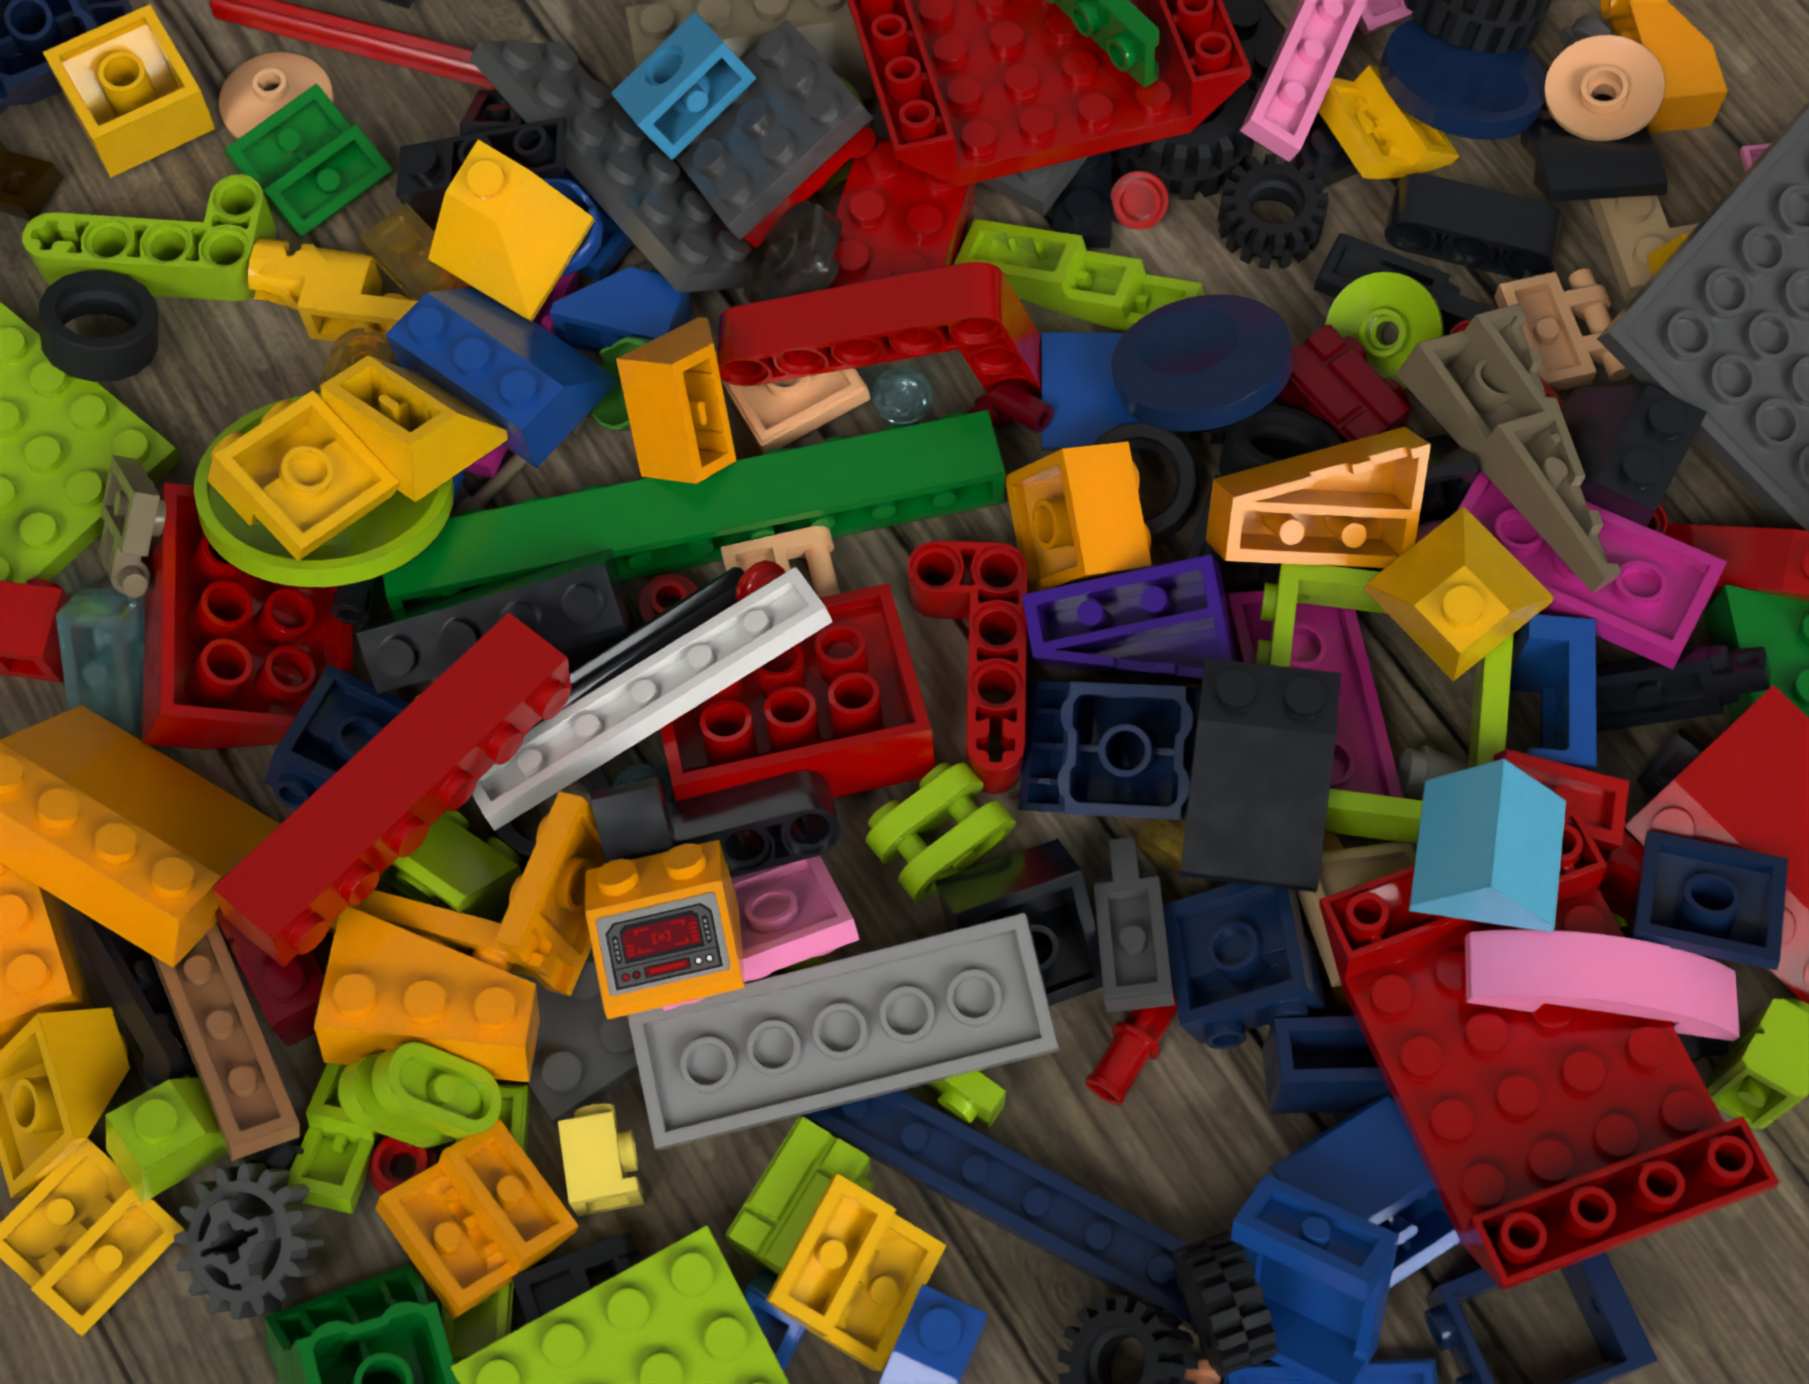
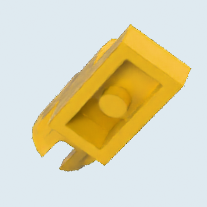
[248,238,418,349]

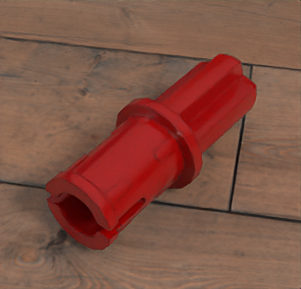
[1085,982,1178,1106]

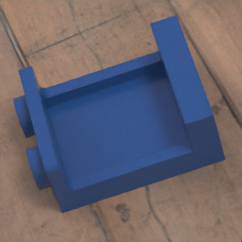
[1510,614,1597,771]
[1231,1174,1399,1384]

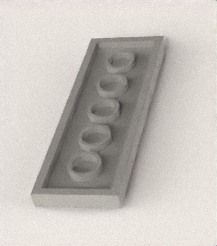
[627,913,1060,1150]

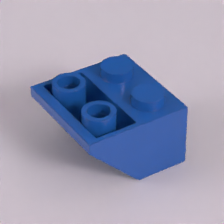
[1269,1093,1461,1288]

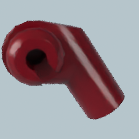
[967,383,1054,433]

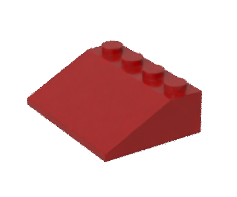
[142,482,353,750]
[660,583,935,801]
[1624,685,1809,1004]

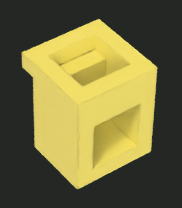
[558,1103,645,1217]

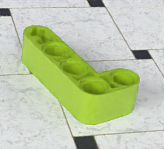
[22,174,276,302]

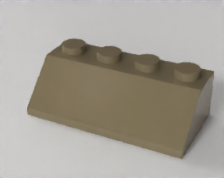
[625,0,873,142]

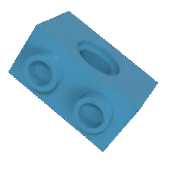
[611,11,757,160]

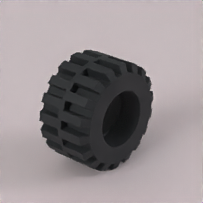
[1404,0,1552,54]
[1112,71,1258,200]

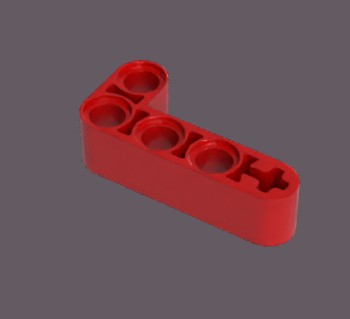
[907,541,1028,795]

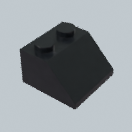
[1562,384,1707,527]
[935,839,1103,1006]

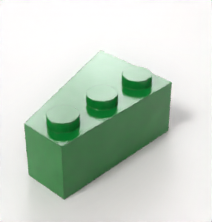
[1703,584,1809,727]

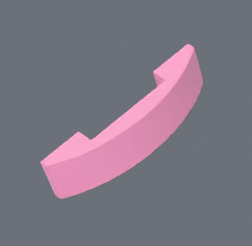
[1465,930,1740,1041]

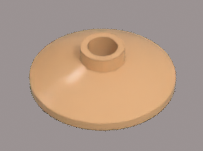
[1544,35,1665,141]
[219,52,334,139]

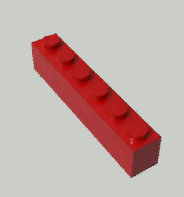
[212,612,572,968]

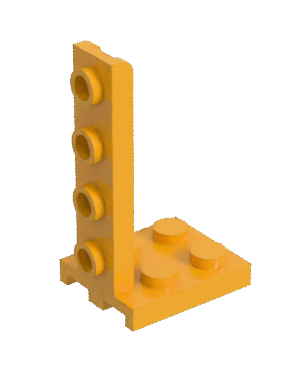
[328,791,606,997]

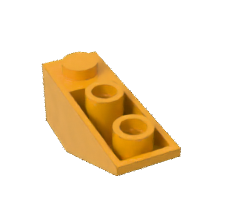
[1599,0,1728,134]

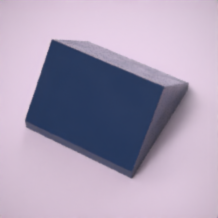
[1626,830,1788,971]

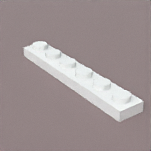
[472,567,833,831]

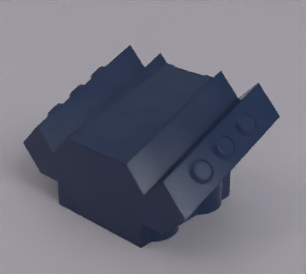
[0,0,133,114]
[1018,681,1200,820]

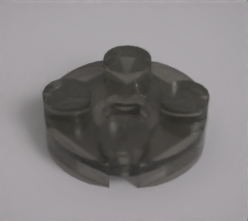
[744,201,843,303]

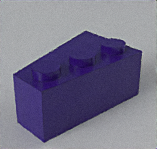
[1022,554,1238,685]

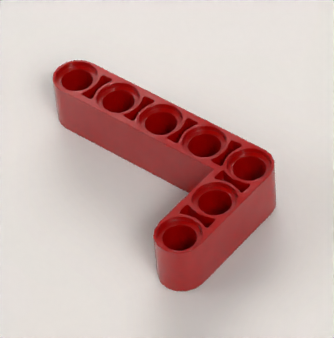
[717,262,1041,398]

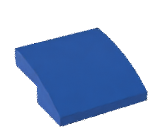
[1041,332,1154,451]

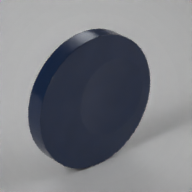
[1379,19,1546,140]
[1111,295,1293,431]

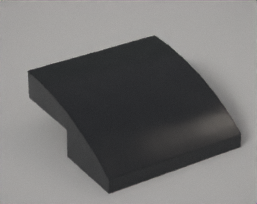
[1520,119,1668,202]

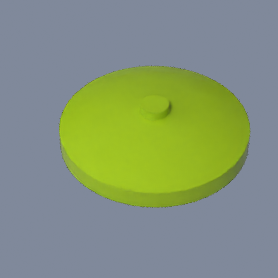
[194,393,454,587]

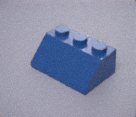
[385,287,617,468]

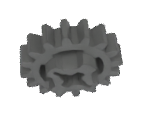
[174,1163,324,1319]

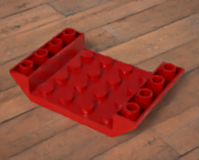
[846,0,1251,186]
[1319,807,1780,1290]

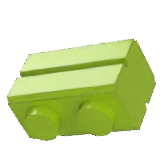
[1705,998,1809,1130]
[725,1116,875,1277]

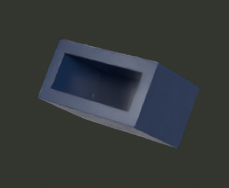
[1262,1016,1396,1114]

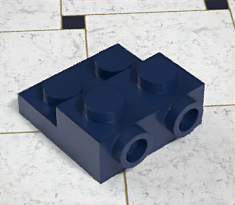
[264,664,410,810]
[1163,883,1326,1049]

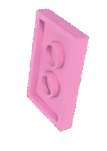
[662,855,859,1012]

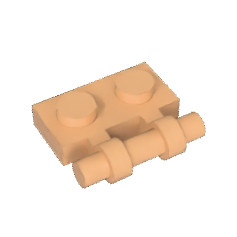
[1494,268,1631,392]

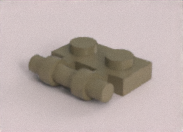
[99,455,166,598]

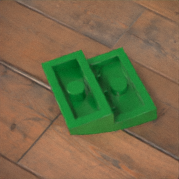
[223,83,393,239]

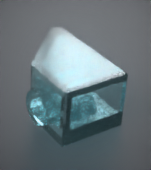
[56,589,145,734]

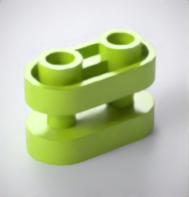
[865,762,1016,902]
[338,1042,501,1148]

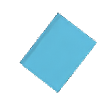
[1409,759,1566,933]

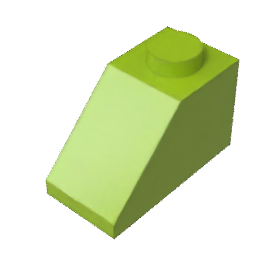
[106,1077,229,1203]

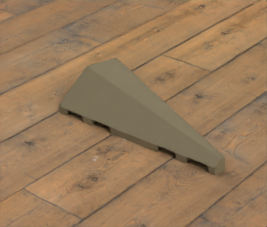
[1396,303,1621,593]

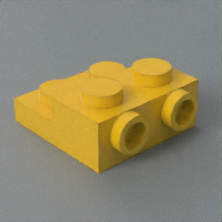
[207,390,400,561]

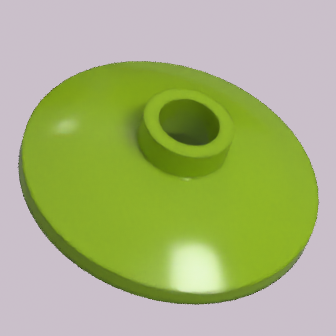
[1325,272,1444,389]

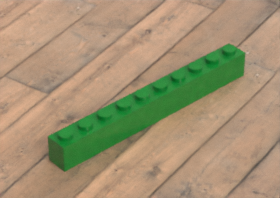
[383,410,1005,610]

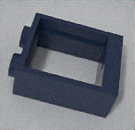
[1425,1252,1658,1384]

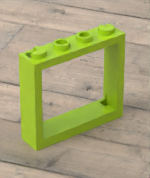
[1255,563,1514,844]

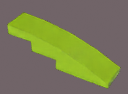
[953,219,1205,332]
[287,1063,383,1214]

